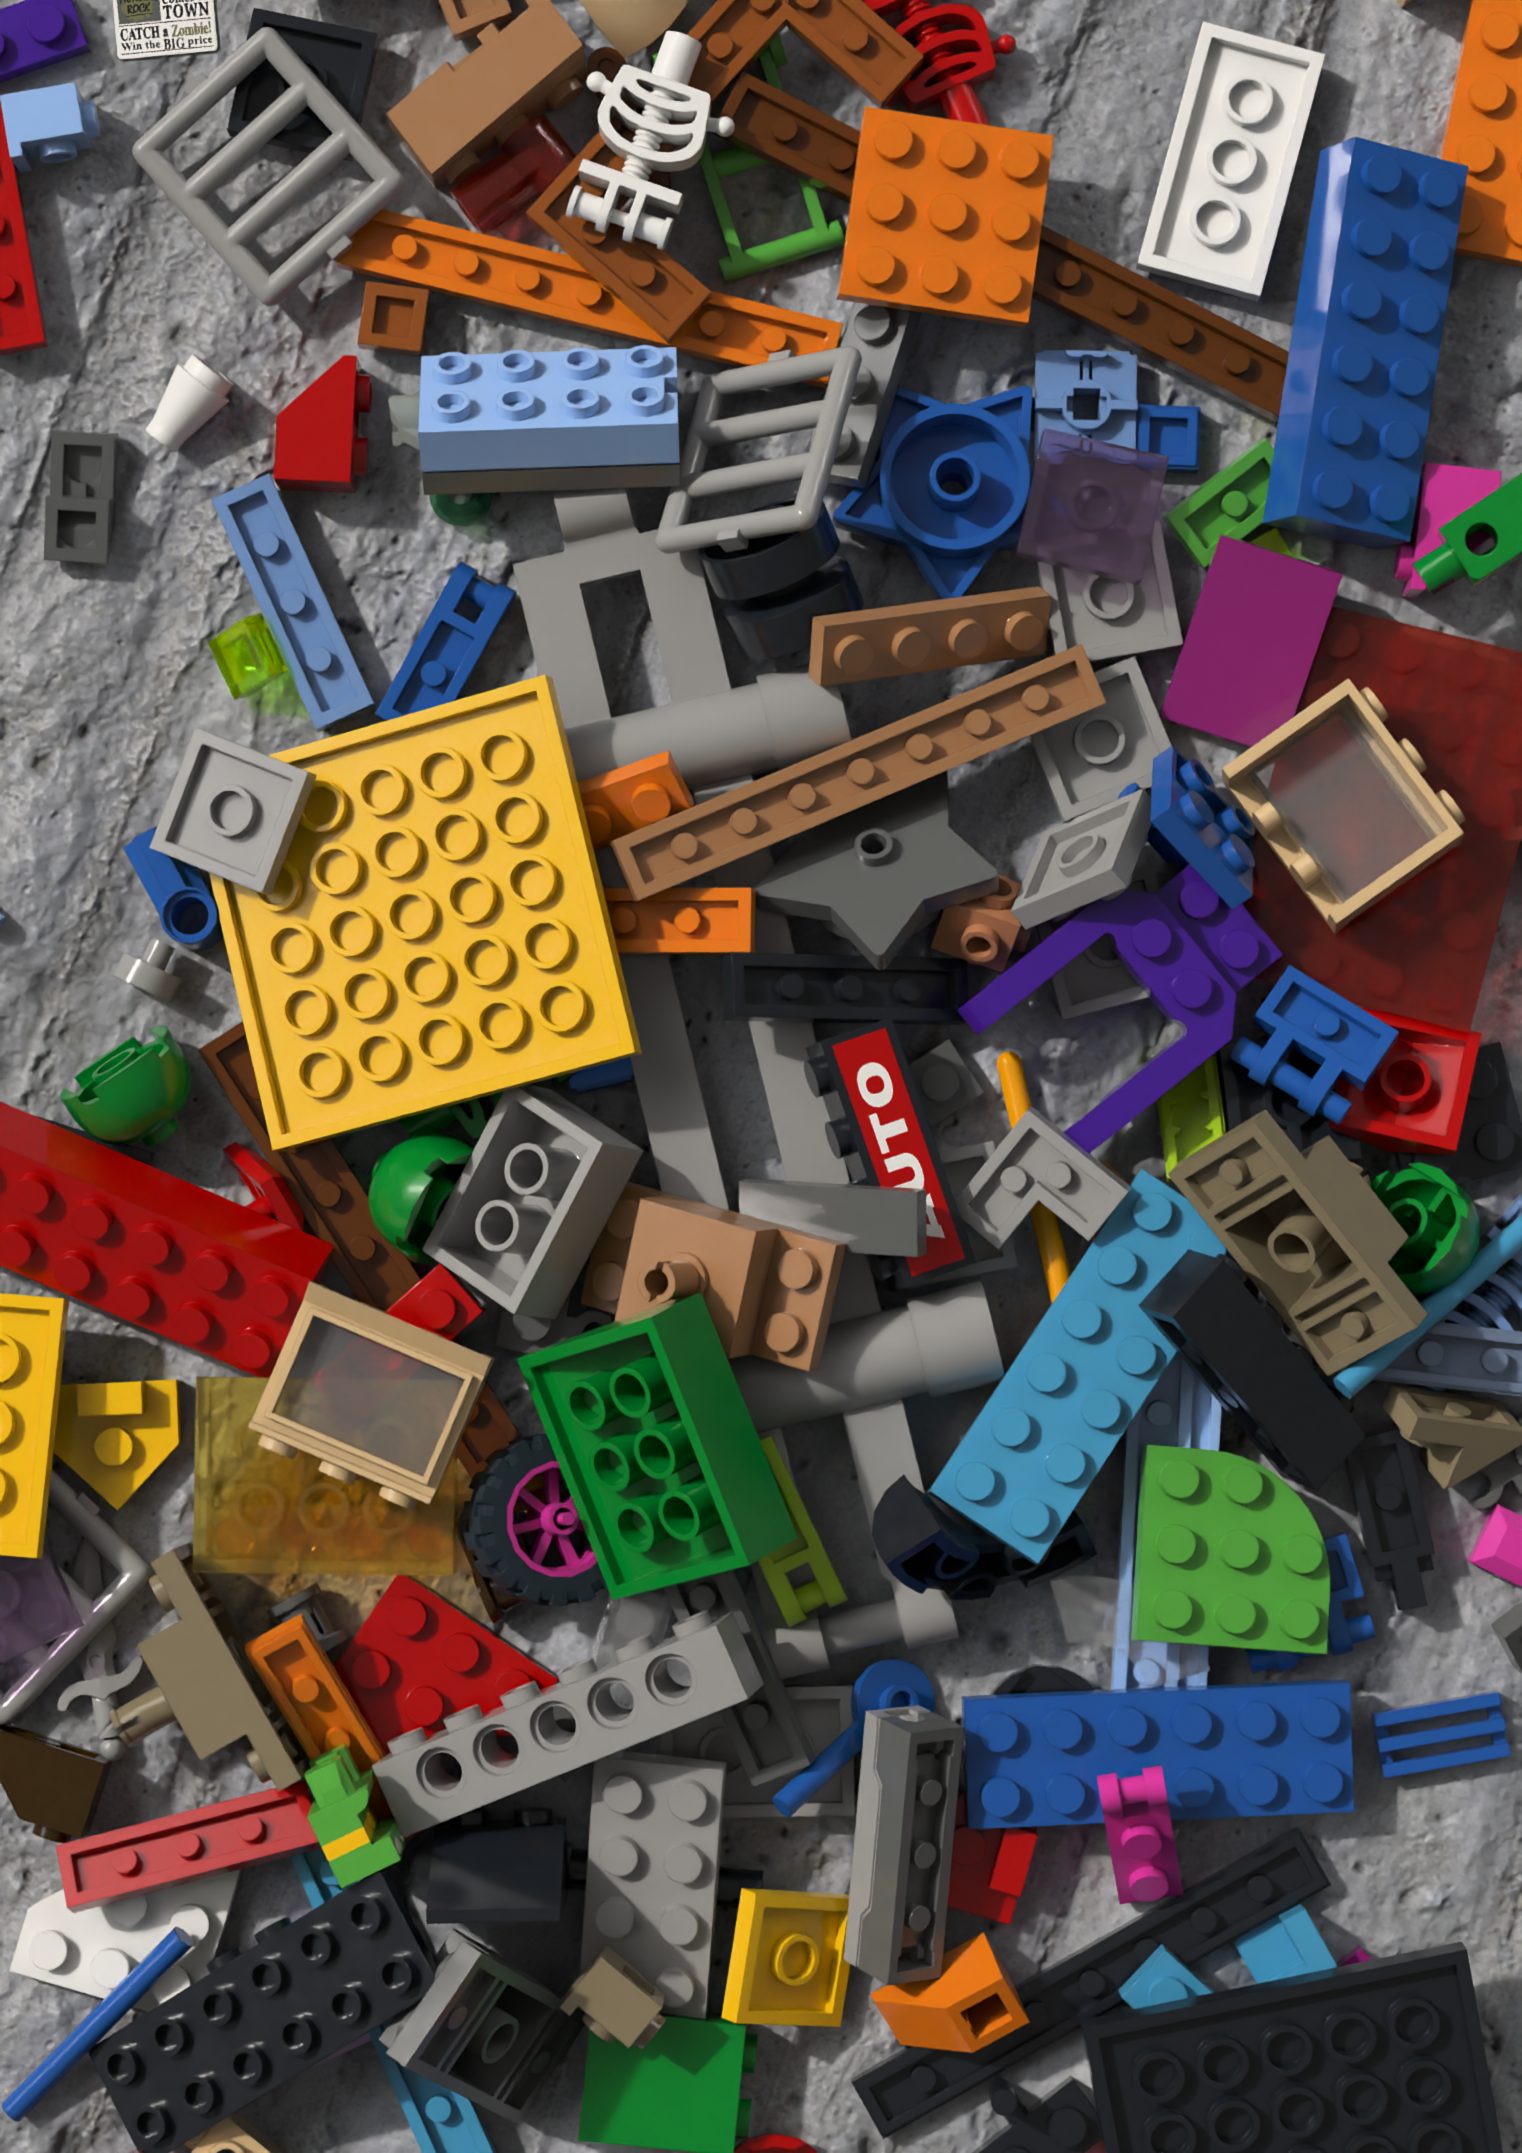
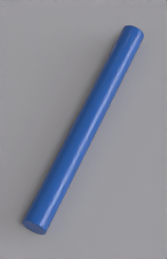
[2,1927,194,2122]

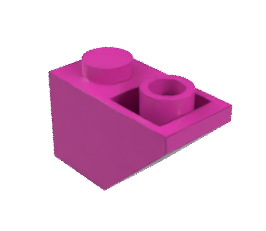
[1394,462,1502,599]

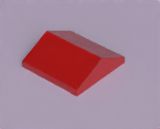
[1328,1007,1482,1155]

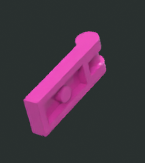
[1097,1765,1183,1904]

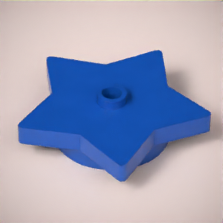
[832,385,1073,600]

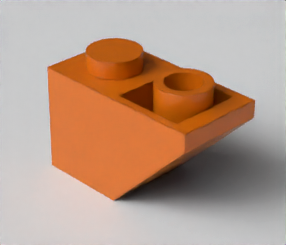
[871,1932,1030,2053]

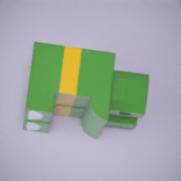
[304,1743,407,1889]

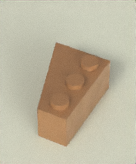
[386,0,587,189]

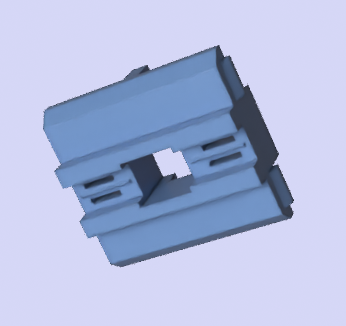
[1034,350,1138,466]

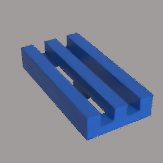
[1370,1691,1511,1778]

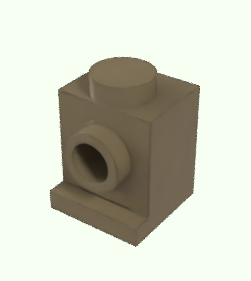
[560,1945,666,2050]

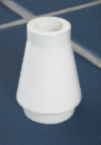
[145,354,234,452]

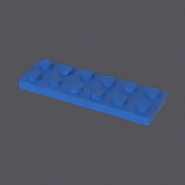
[961,1679,1355,1829]

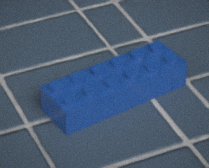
[1262,137,1468,549]

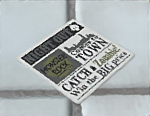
[113,0,218,60]

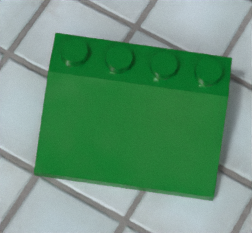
[517,1293,798,1600]

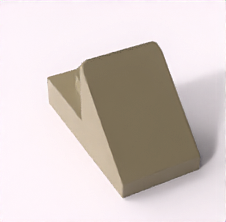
[1382,1384,1522,1489]

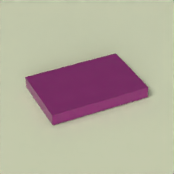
[1159,533,1343,747]

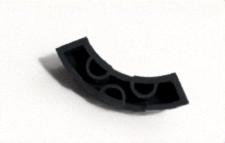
[872,1474,1098,1600]

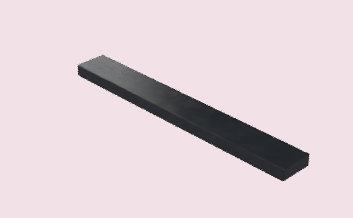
[851,1826,1331,2139]

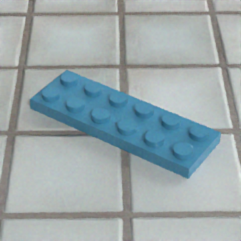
[927,1169,1236,1565]

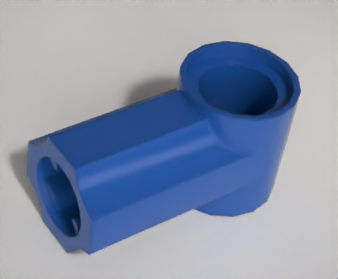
[123,827,223,951]

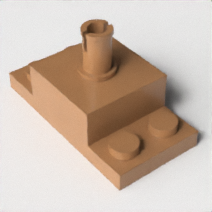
[580,1182,846,1372]

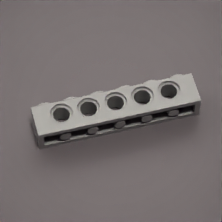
[372,1610,764,1838]

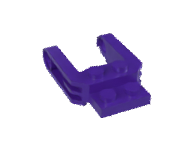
[957,864,1283,1153]

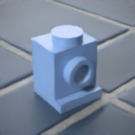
[0,82,101,173]

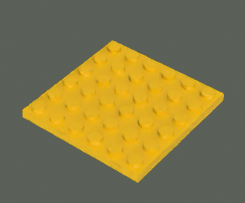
[209,675,642,1151]

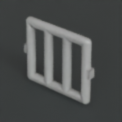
[132,27,405,306]
[655,346,862,554]
[0,1469,152,1725]

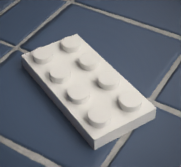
[1136,22,1325,302]

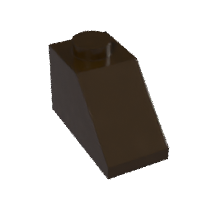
[0,1725,112,1843]

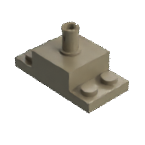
[1168,1109,1428,1376]
[109,1543,311,1792]

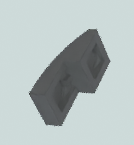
[44,430,119,564]

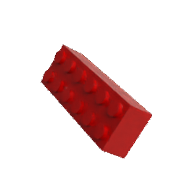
[0,1101,334,1381]

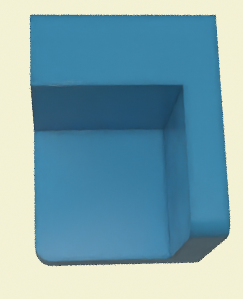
[1234,1903,1337,1984]

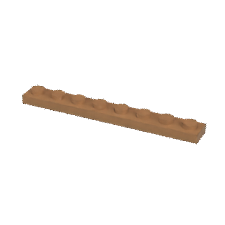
[610,644,1106,902]

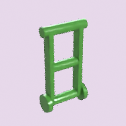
[651,34,845,283]

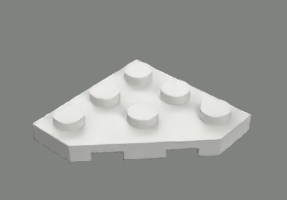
[9,1869,242,2012]

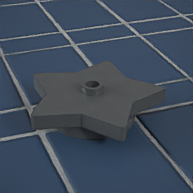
[755,770,999,970]

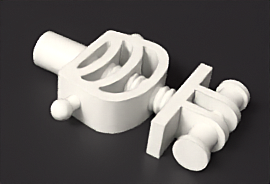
[566,31,735,251]

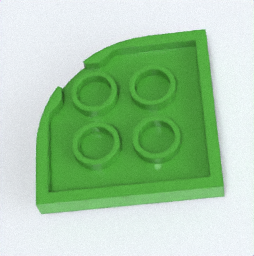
[1131,1445,1330,1655]

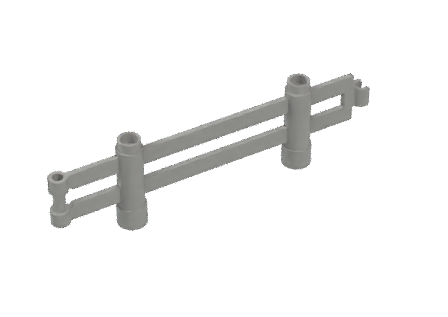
[512,488,1004,1680]

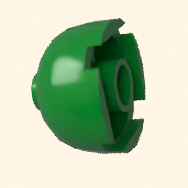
[60,1026,192,1147]
[368,1132,474,1265]
[1371,1162,1480,1295]

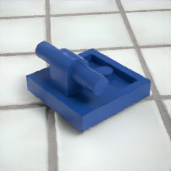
[1118,745,1255,910]

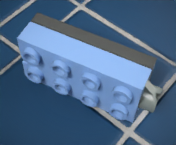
[388,345,681,495]

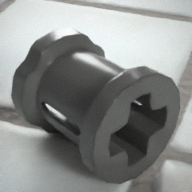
[266,1582,348,1652]

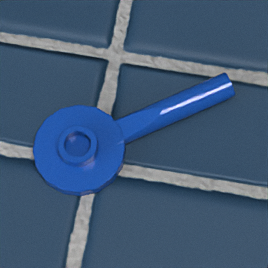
[772,1658,935,1817]

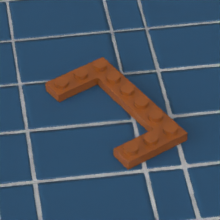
[526,0,924,344]

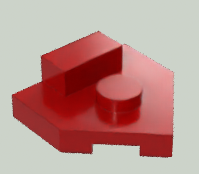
[947,1790,1038,1925]

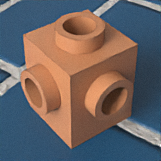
[931,874,1033,973]

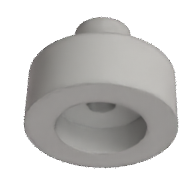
[112,938,181,1003]

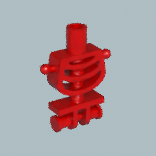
[863,0,1016,126]

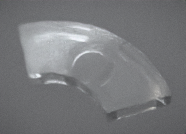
[1049,1575,1210,1688]

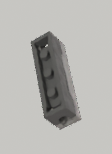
[844,1705,964,1985]

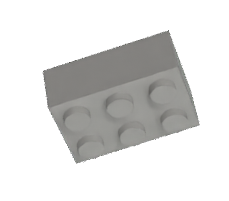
[422,1085,643,1319]

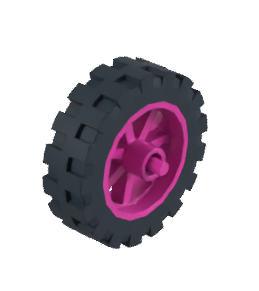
[463,1433,608,1606]

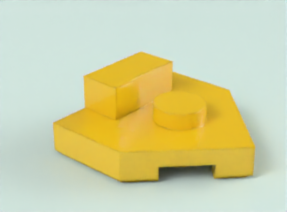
[53,1379,182,1511]

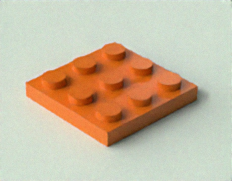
[837,106,1054,328]

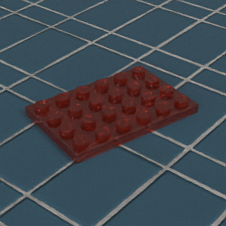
[1242,606,1522,1034]

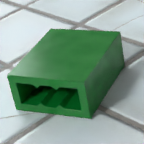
[578,2012,758,2153]

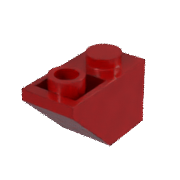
[273,355,372,493]

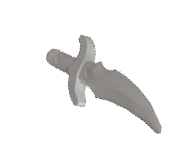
[57,1537,145,1761]

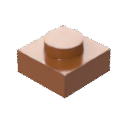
[357,281,431,357]

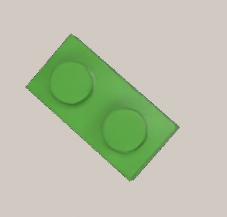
[1162,439,1274,568]

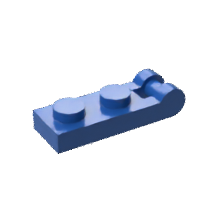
[375,561,517,721]

